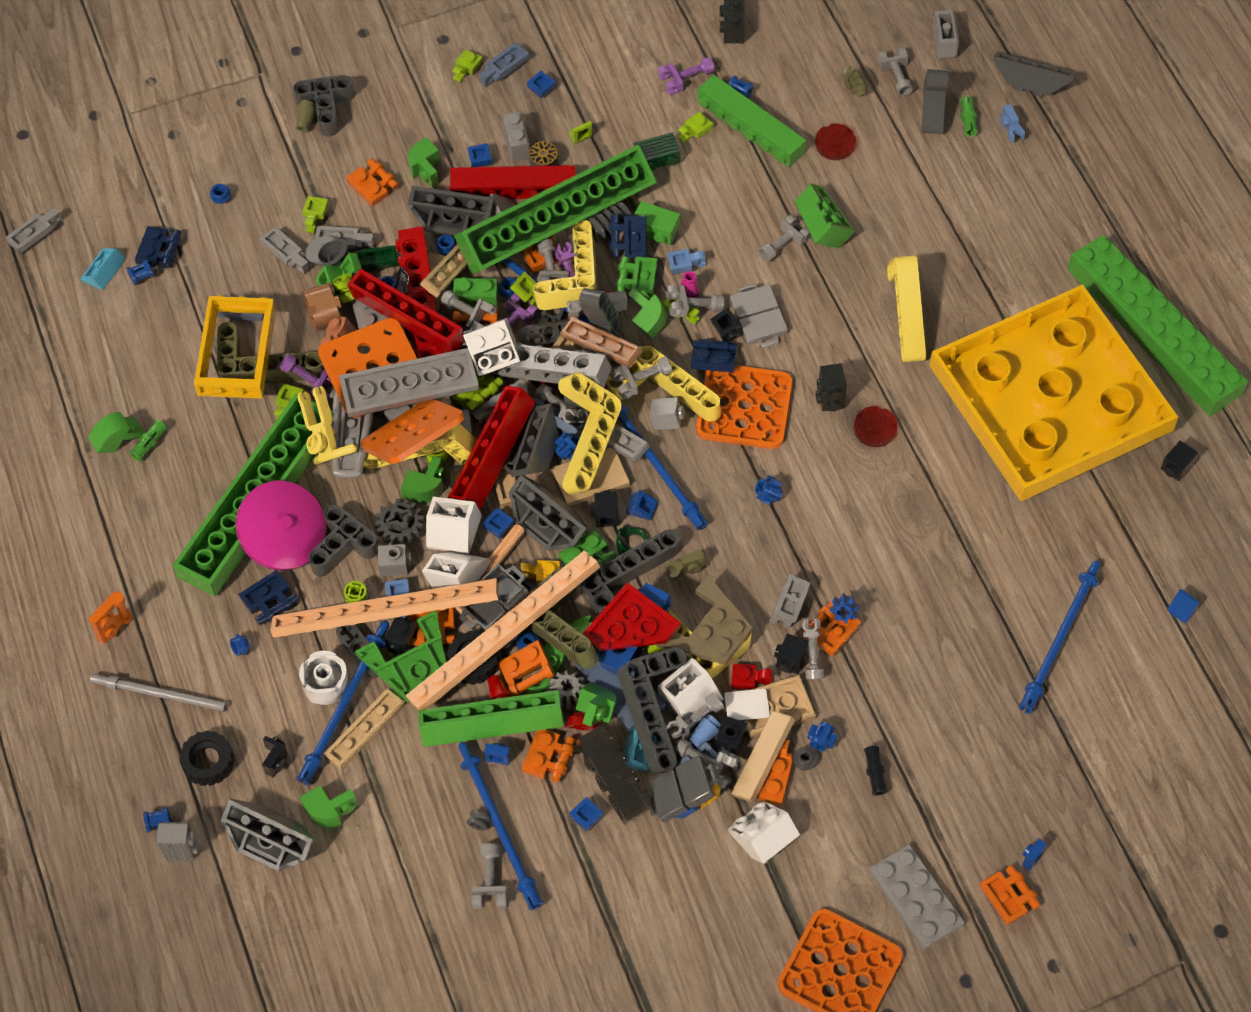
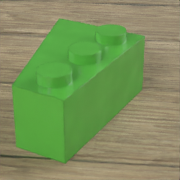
[795,184,855,249]

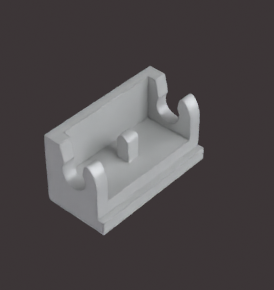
[769,574,811,628]

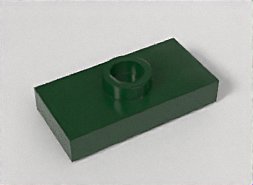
[354,245,398,271]

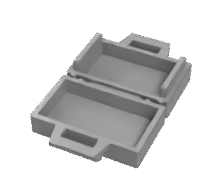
[730,284,788,349]

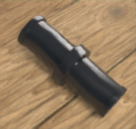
[864,745,887,796]

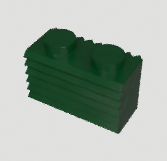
[633,132,680,171]

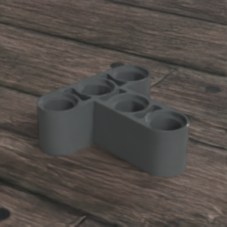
[921,69,949,134]
[293,75,354,137]
[309,505,378,577]

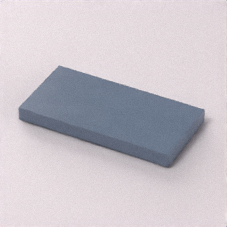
[574,649,667,733]

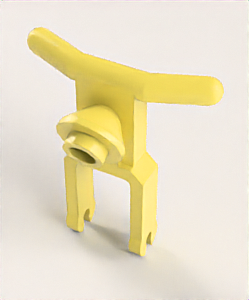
[297,386,357,465]

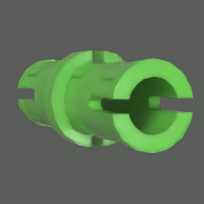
[960,96,978,137]
[129,420,168,462]

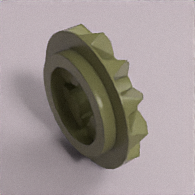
[842,66,866,97]

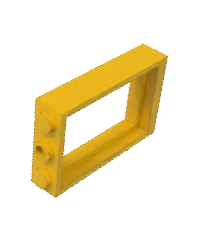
[194,295,276,399]

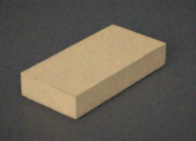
[494,467,517,508]

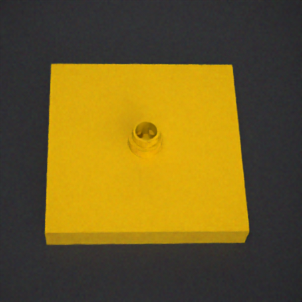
[929,284,1178,502]

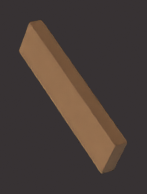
[560,317,642,368]

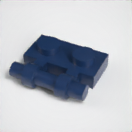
[609,214,647,258]
[135,226,182,268]
[690,339,737,373]
[238,570,299,625]

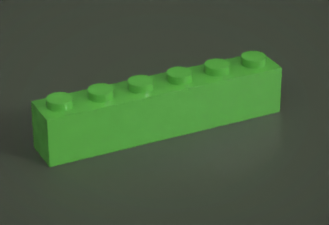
[697,75,807,167]
[418,690,564,747]

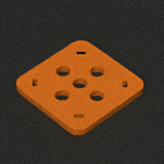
[318,318,417,418]
[696,365,792,449]
[360,399,465,464]
[778,909,903,1012]

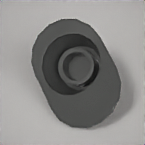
[306,236,349,266]

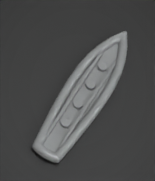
[331,350,374,478]

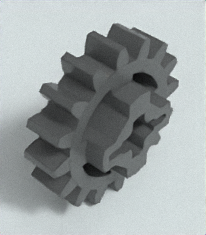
[375,499,425,545]

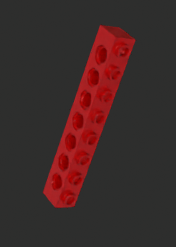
[395,226,445,359]

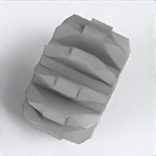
[548,669,585,710]

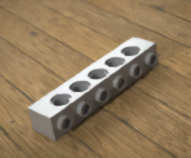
[489,343,612,388]

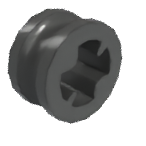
[466,810,491,831]

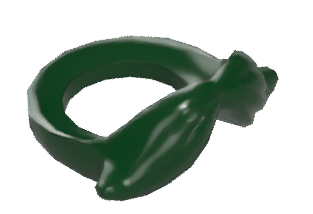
[616,524,648,555]

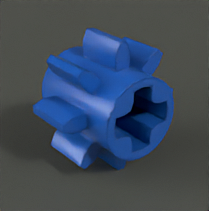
[555,432,580,460]
[755,475,783,505]
[830,593,860,624]
[807,722,838,751]

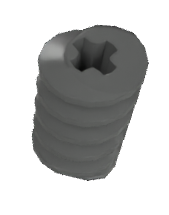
[587,202,632,242]

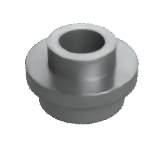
[793,747,817,771]

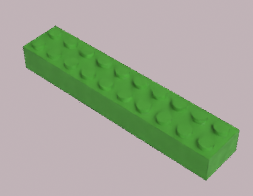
[453,144,657,274]
[1067,234,1248,417]
[172,394,334,597]

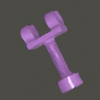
[658,57,715,95]
[555,242,575,277]
[506,293,540,326]
[279,354,333,401]

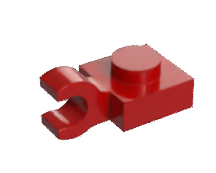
[731,664,772,690]
[564,713,607,734]

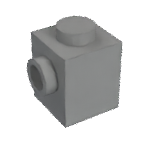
[649,397,685,430]
[378,544,412,577]

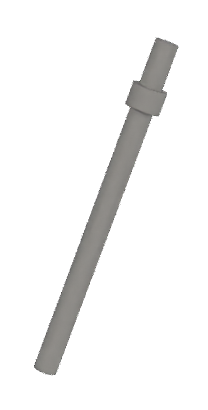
[90,673,226,712]

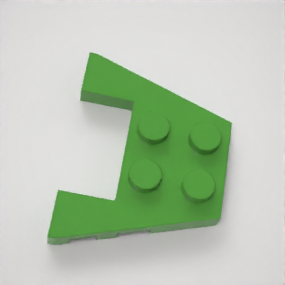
[355,610,446,703]

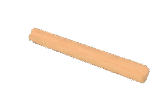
[453,524,525,615]

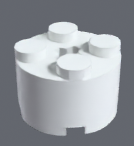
[299,651,349,705]

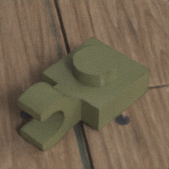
[665,550,705,581]

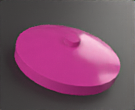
[236,481,326,571]

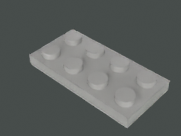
[868,844,965,951]

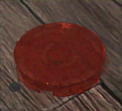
[815,123,856,160]
[853,406,898,447]

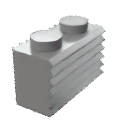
[932,10,959,58]
[502,111,530,162]
[156,822,199,862]

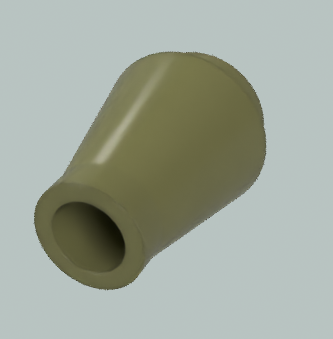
[296,100,317,132]

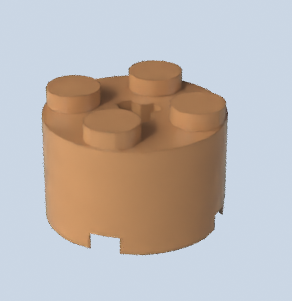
[302,282,343,331]

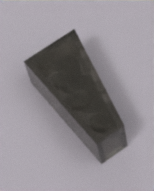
[574,725,652,825]

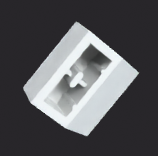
[463,318,520,376]
[426,497,482,554]
[422,552,491,589]
[658,658,724,730]
[727,801,800,864]

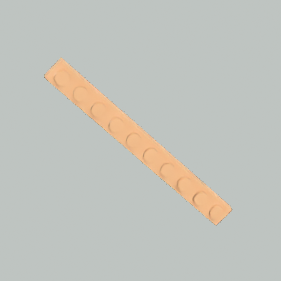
[406,551,600,710]
[271,578,499,638]

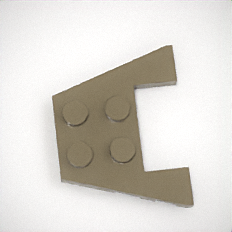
[656,575,752,665]

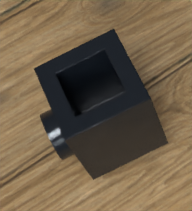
[710,307,741,341]
[1160,440,1198,481]
[590,491,619,527]
[774,633,809,674]
[715,715,747,756]

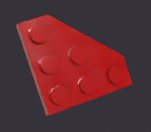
[583,582,682,651]

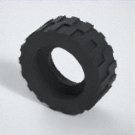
[447,631,499,685]
[179,731,234,786]

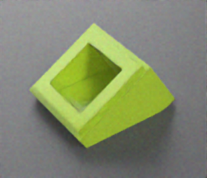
[568,121,592,144]

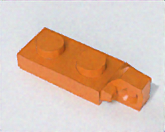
[758,739,793,806]

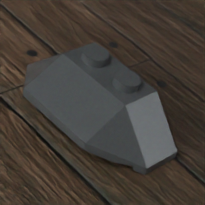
[993,51,1076,96]
[408,186,494,236]
[503,404,559,477]
[508,475,588,551]
[221,798,315,872]

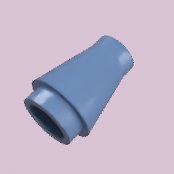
[688,714,721,749]

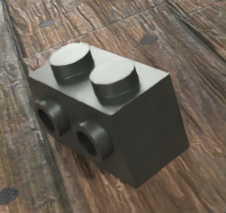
[720,0,744,44]
[815,363,847,412]

